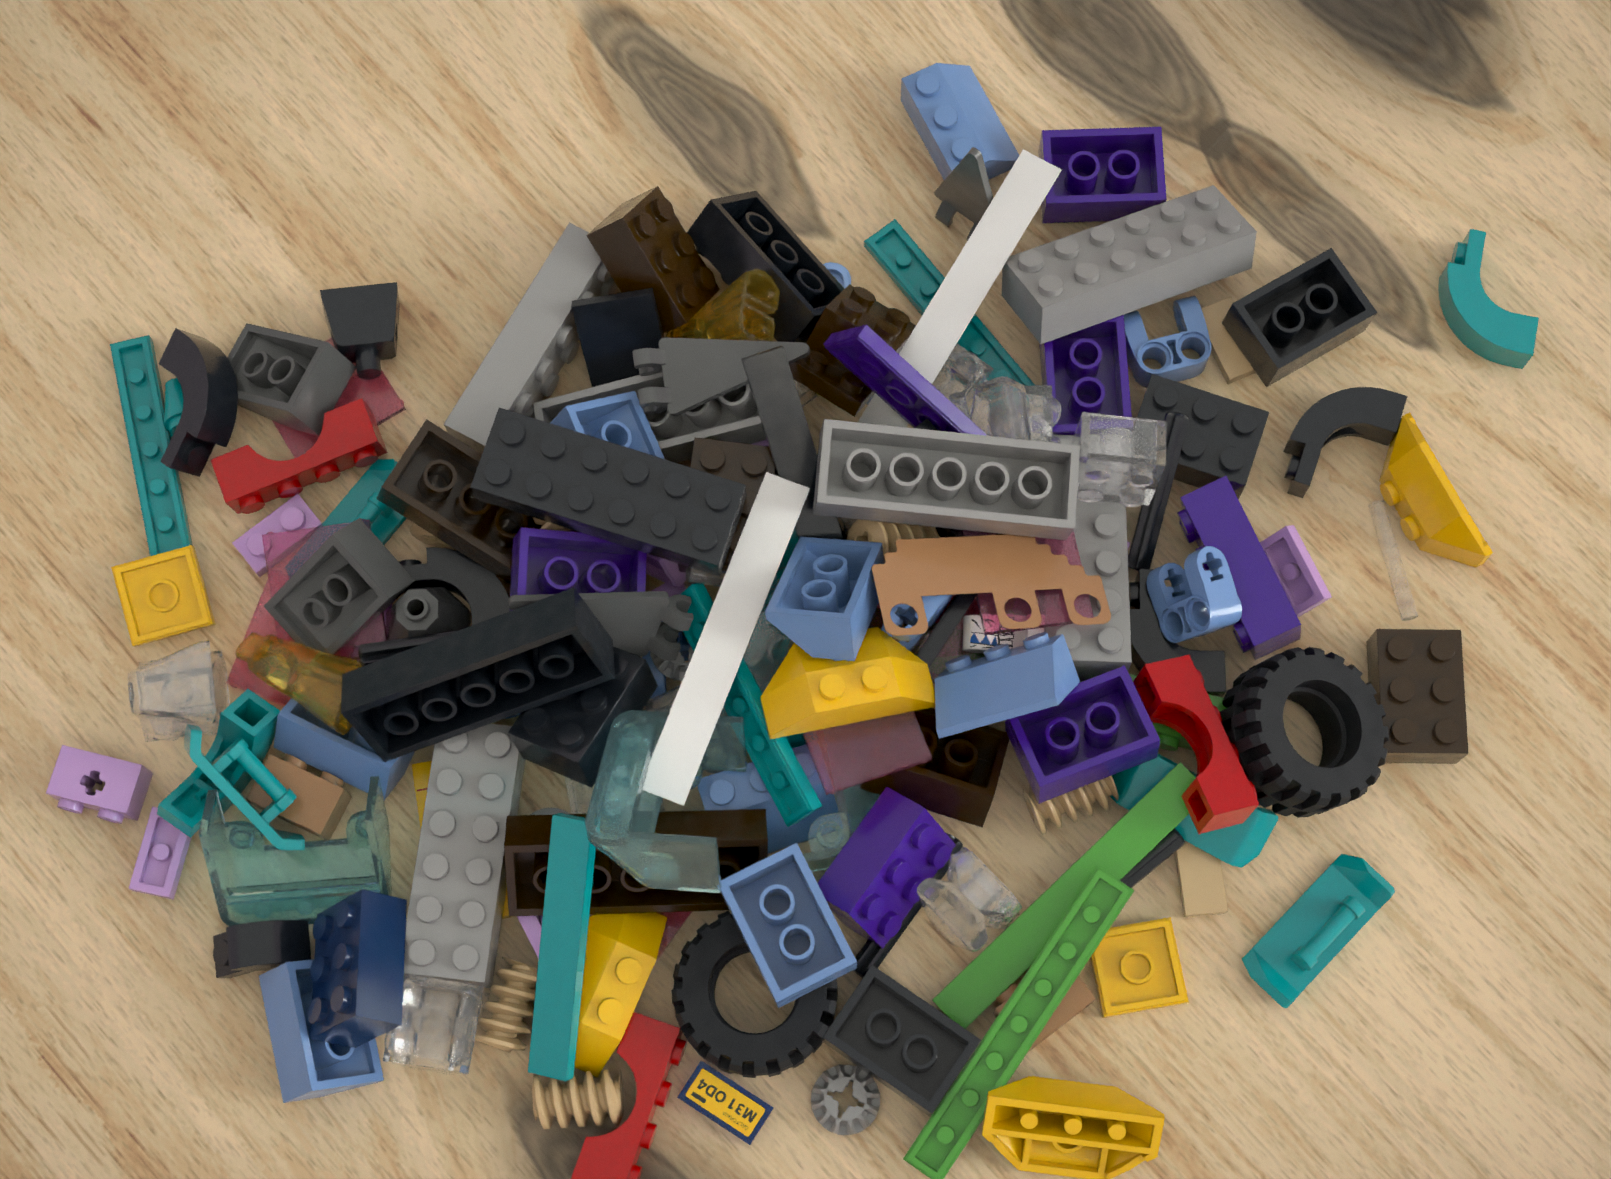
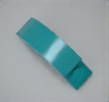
[1438,229,1539,369]
[157,689,280,838]

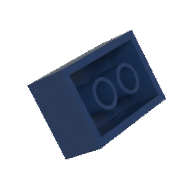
[308,889,407,1048]

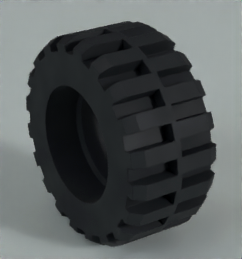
[1220,647,1389,818]
[671,911,838,1078]

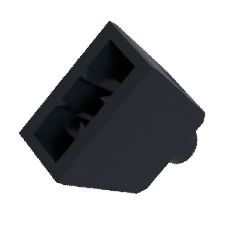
[320,282,400,380]

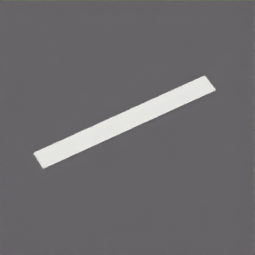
[858,149,1062,427]
[639,472,810,806]

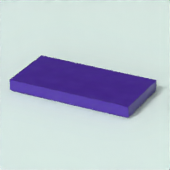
[823,325,987,436]

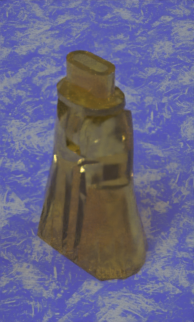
[666,268,780,341]
[235,632,363,735]

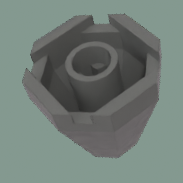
[386,587,471,641]

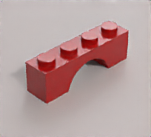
[210,398,388,514]
[1133,655,1259,834]
[571,1012,687,1179]

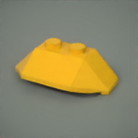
[1379,412,1493,568]
[760,627,935,739]
[575,912,667,1077]
[982,1076,1165,1179]

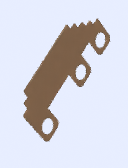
[871,534,1111,636]

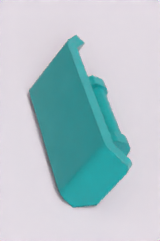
[286,459,407,578]
[184,724,305,850]
[1110,754,1278,868]
[1242,854,1395,1008]

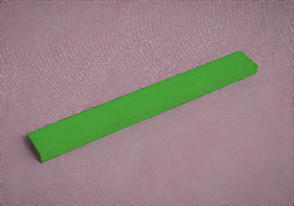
[932,762,1196,1029]
[903,866,1134,1179]

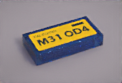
[677,1061,774,1146]

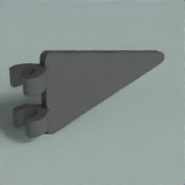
[934,147,993,241]
[632,337,810,416]
[508,591,694,661]

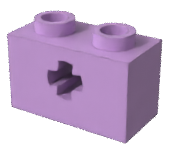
[46,745,153,824]

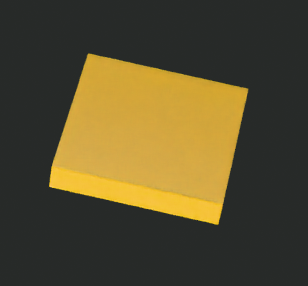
[111,545,216,647]
[1091,917,1189,1018]

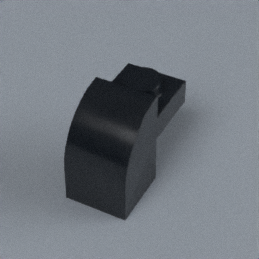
[213,920,311,978]

